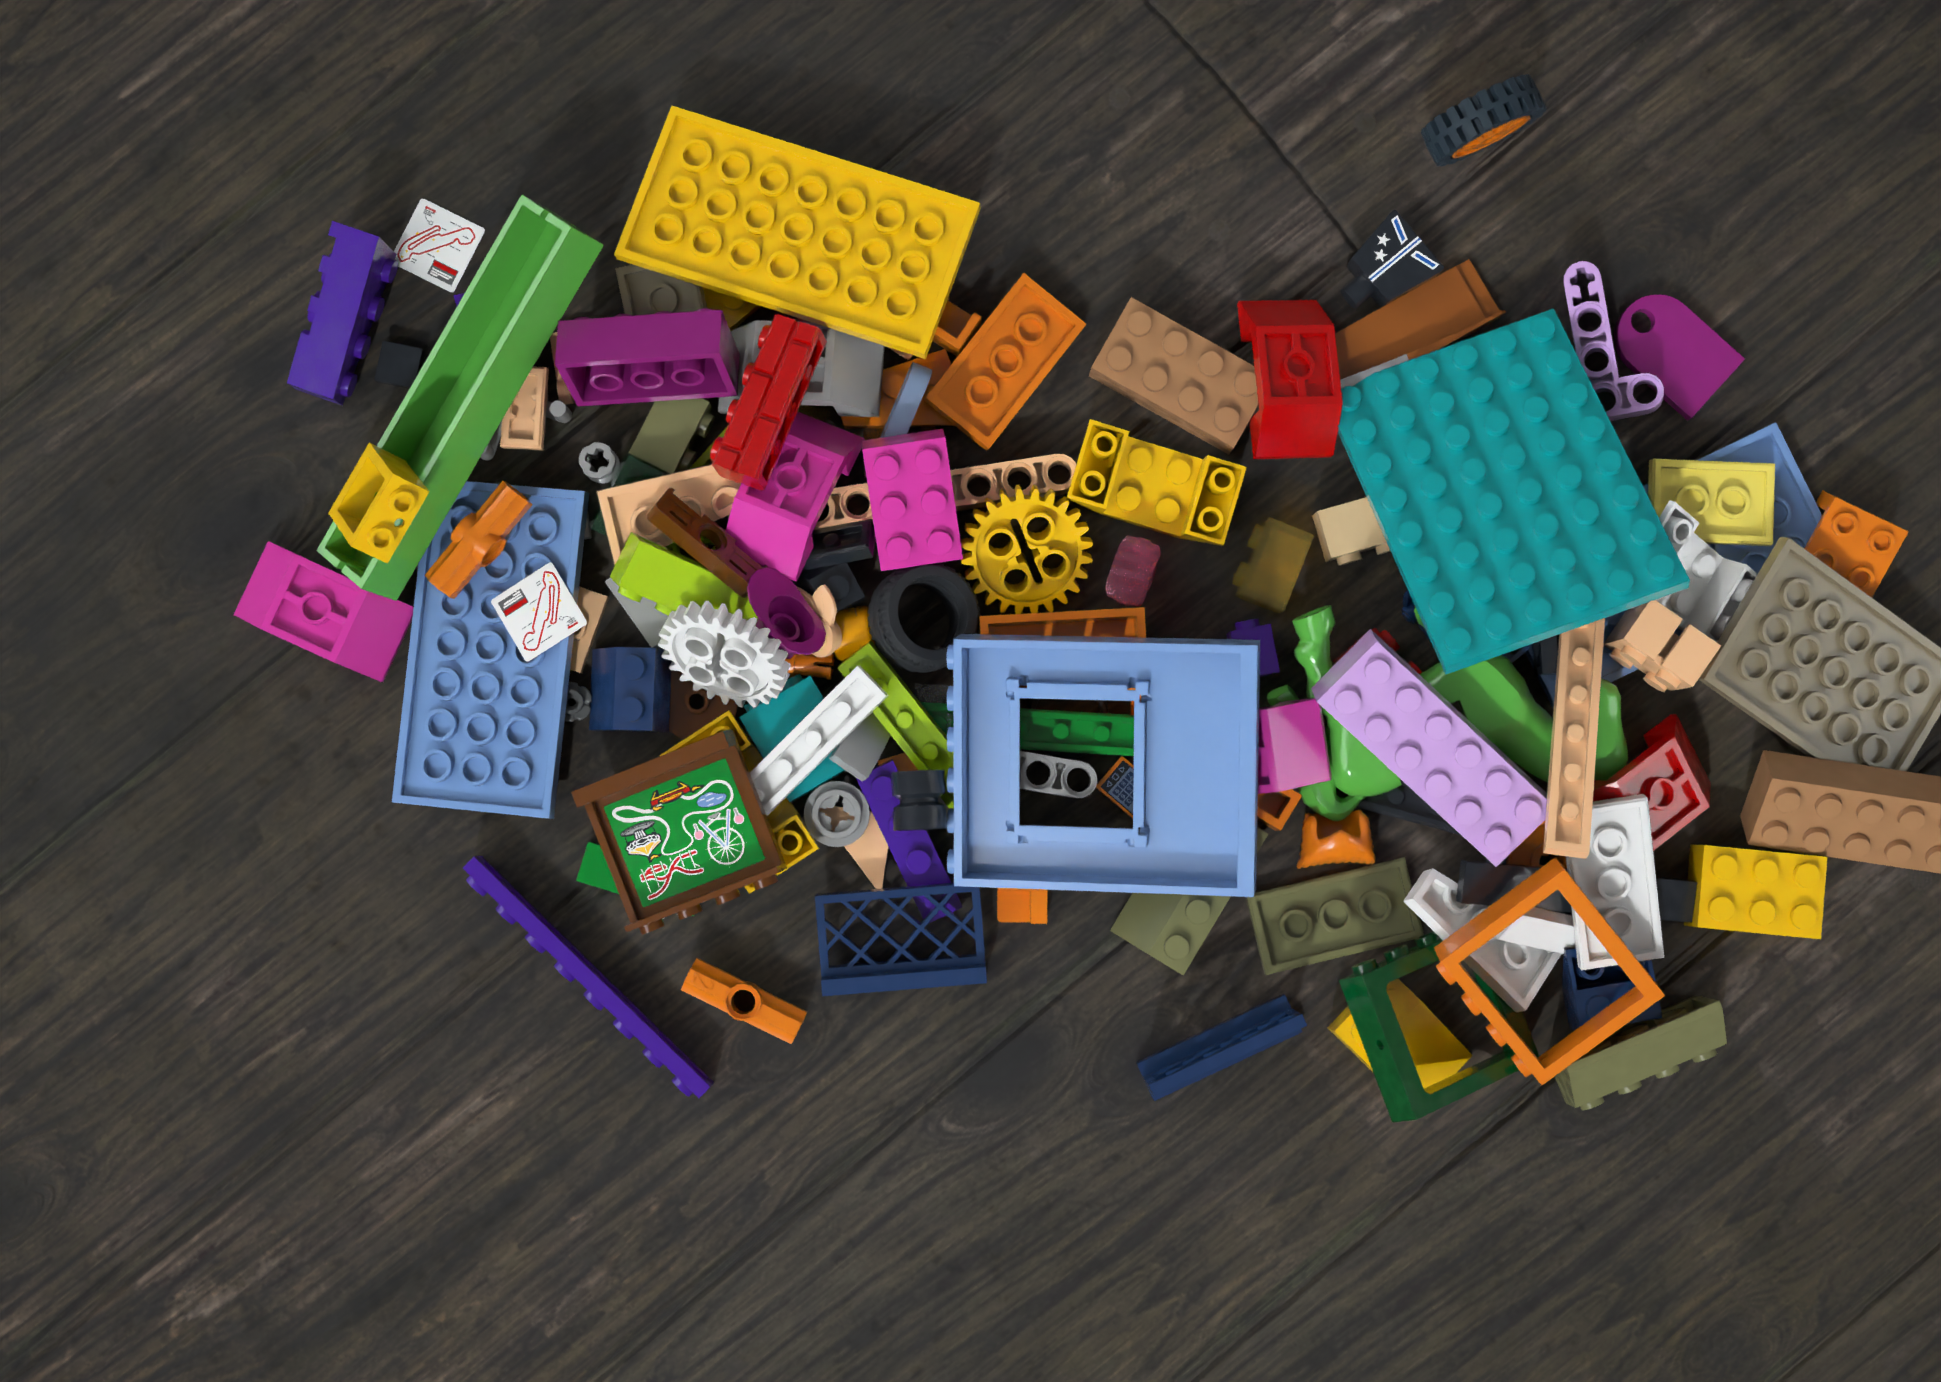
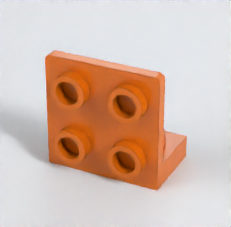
[1804,490,1908,598]

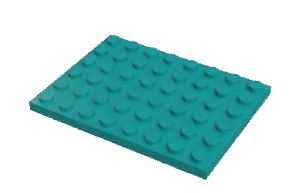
[1338,308,1690,674]

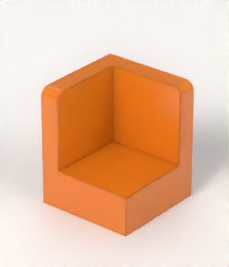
[933,300,982,357]
[997,888,1047,924]

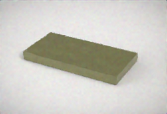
[1246,857,1424,975]

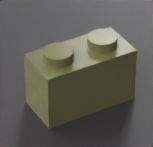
[629,398,715,475]

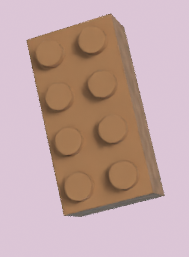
[1089,297,1258,455]

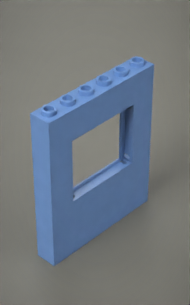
[947,634,1260,897]

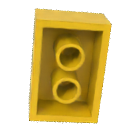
[1684,845,1828,939]

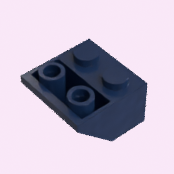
[1562,948,1662,1030]

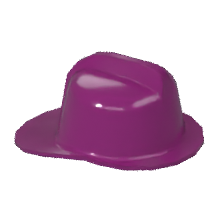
[747,568,826,659]

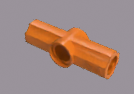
[425,481,533,599]
[681,958,807,1044]

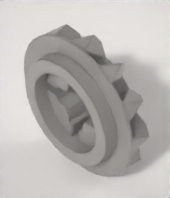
[804,781,870,847]

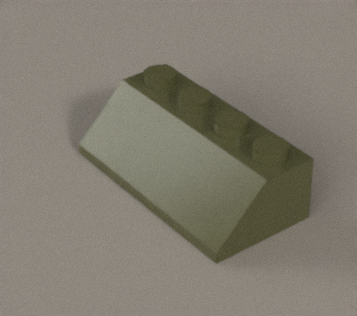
[1110,827,1268,975]
[1554,995,1727,1110]

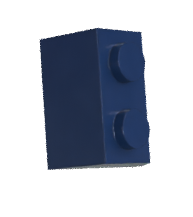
[589,647,672,733]

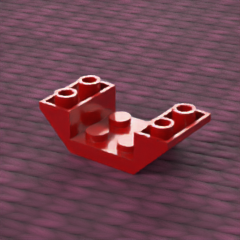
[1237,300,1343,459]
[1593,714,1711,851]

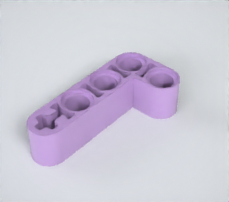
[1564,261,1664,421]

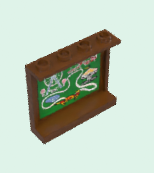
[571,729,787,935]

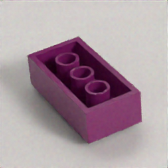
[555,308,740,406]

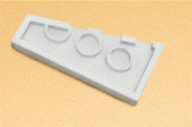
[1403,868,1561,1012]

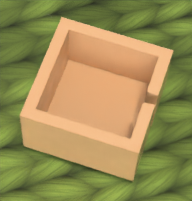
[1603,600,1721,692]

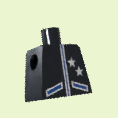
[1340,210,1445,309]

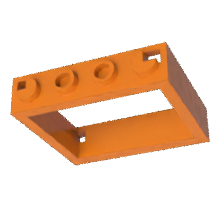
[1434,857,1665,1085]

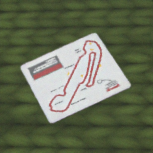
[394,199,485,292]
[491,562,587,662]

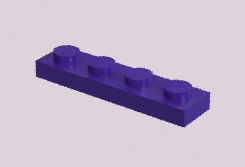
[856,759,963,924]

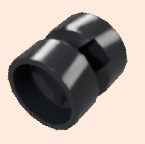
[891,770,947,831]

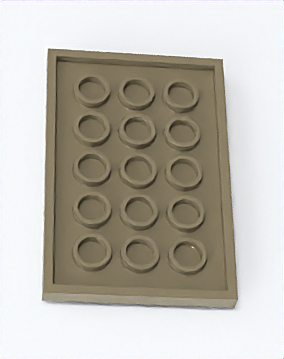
[1698,537,1941,771]

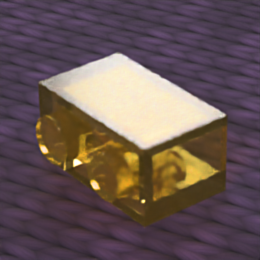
[1232,517,1314,614]

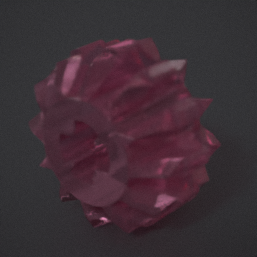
[1105,535,1161,607]

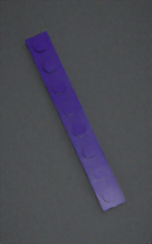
[463,856,714,1098]

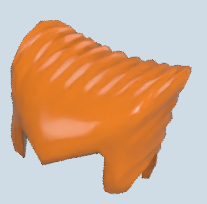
[1297,810,1376,869]

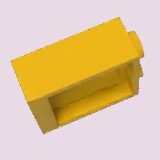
[329,442,430,564]

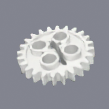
[658,601,791,707]

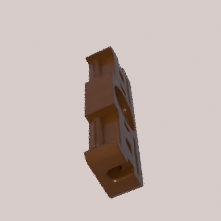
[646,488,768,598]

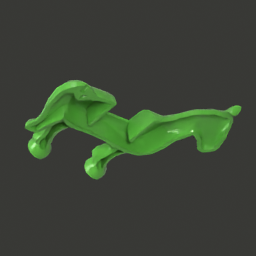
[1267,605,1628,821]

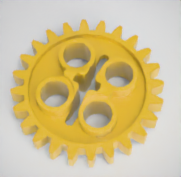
[960,484,1093,614]

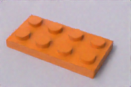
[923,273,1086,451]

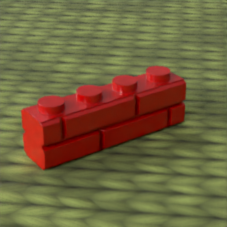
[710,314,827,491]

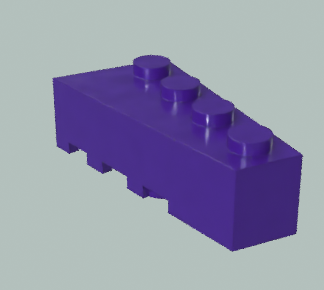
[287,221,398,406]

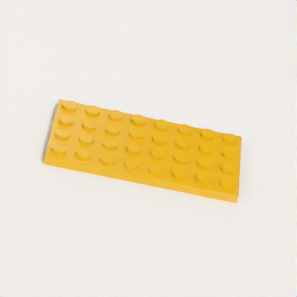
[614,106,981,359]

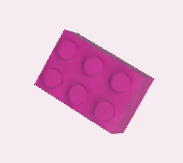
[862,429,963,571]

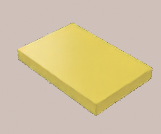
[1648,459,1775,546]

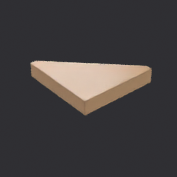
[819,806,889,889]

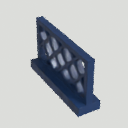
[815,883,987,996]
[1136,994,1307,1101]

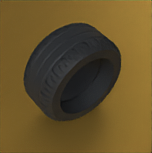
[868,563,980,673]

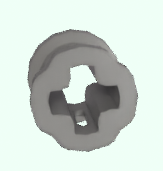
[579,442,620,484]

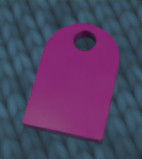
[1614,295,1745,421]

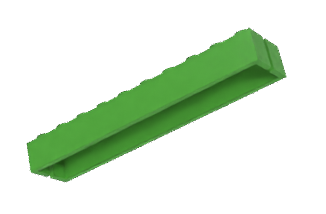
[316,195,604,601]

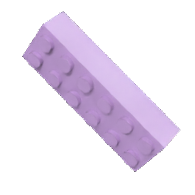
[1311,629,1547,867]

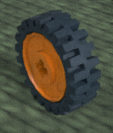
[1421,74,1547,167]

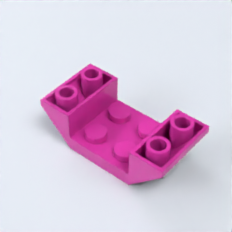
[726,412,865,582]
[234,541,414,682]
[1258,698,1332,794]

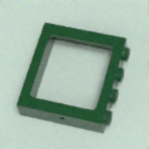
[1339,932,1539,1122]

